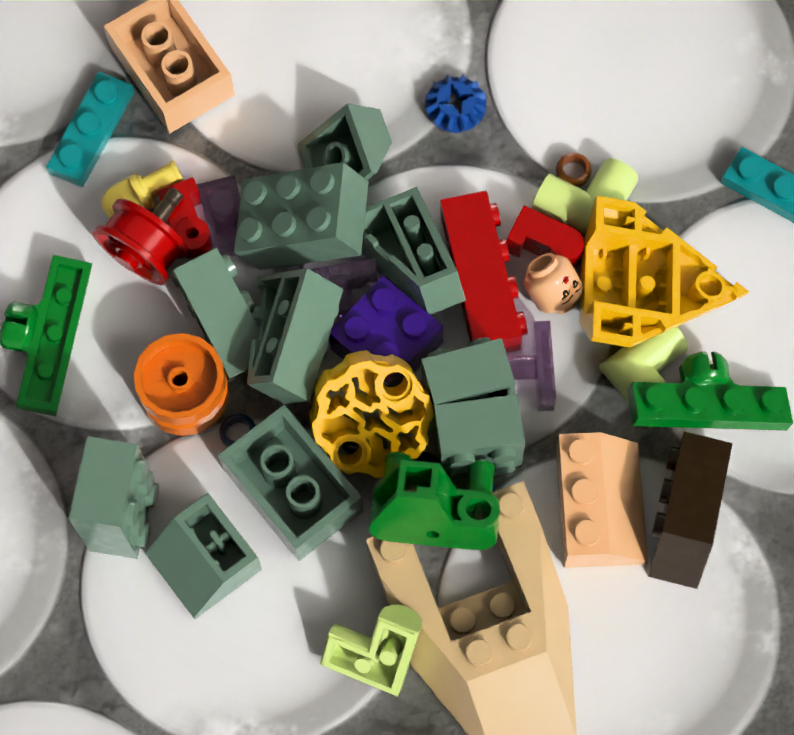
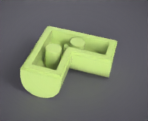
[532,158,638,237]
[599,327,688,429]
[320,605,422,697]

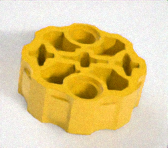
[309,350,434,478]

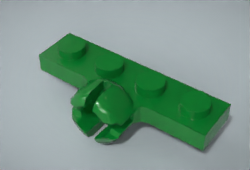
[0,255,92,417]
[627,351,793,431]

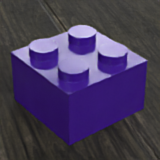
[329,276,443,387]

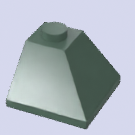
[298,104,392,180]

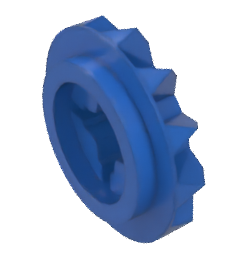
[425,74,486,133]

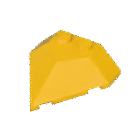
[579,196,749,347]

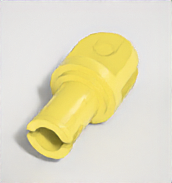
[102,160,184,218]

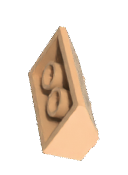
[556,432,648,568]

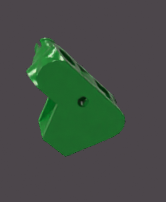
[369,452,500,550]

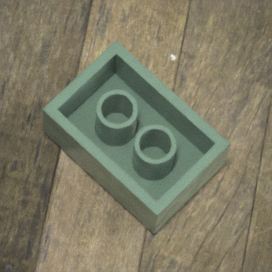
[234,162,369,270]
[218,405,364,561]
[68,436,159,559]

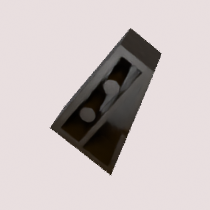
[648,431,733,589]

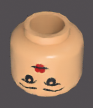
[523,253,583,314]

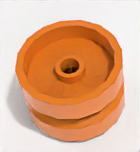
[134,333,229,436]

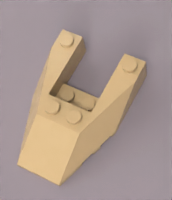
[366,481,577,735]

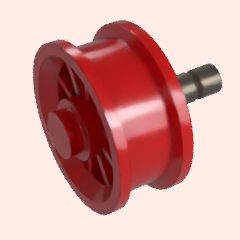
[92,188,188,285]

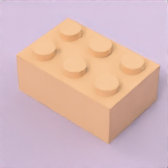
[104,0,235,134]

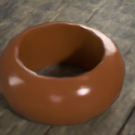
[555,152,592,187]

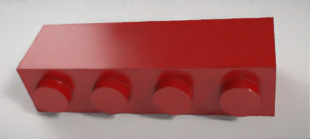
[440,190,528,353]

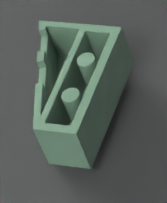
[362,187,466,315]
[171,248,259,380]
[247,268,343,404]

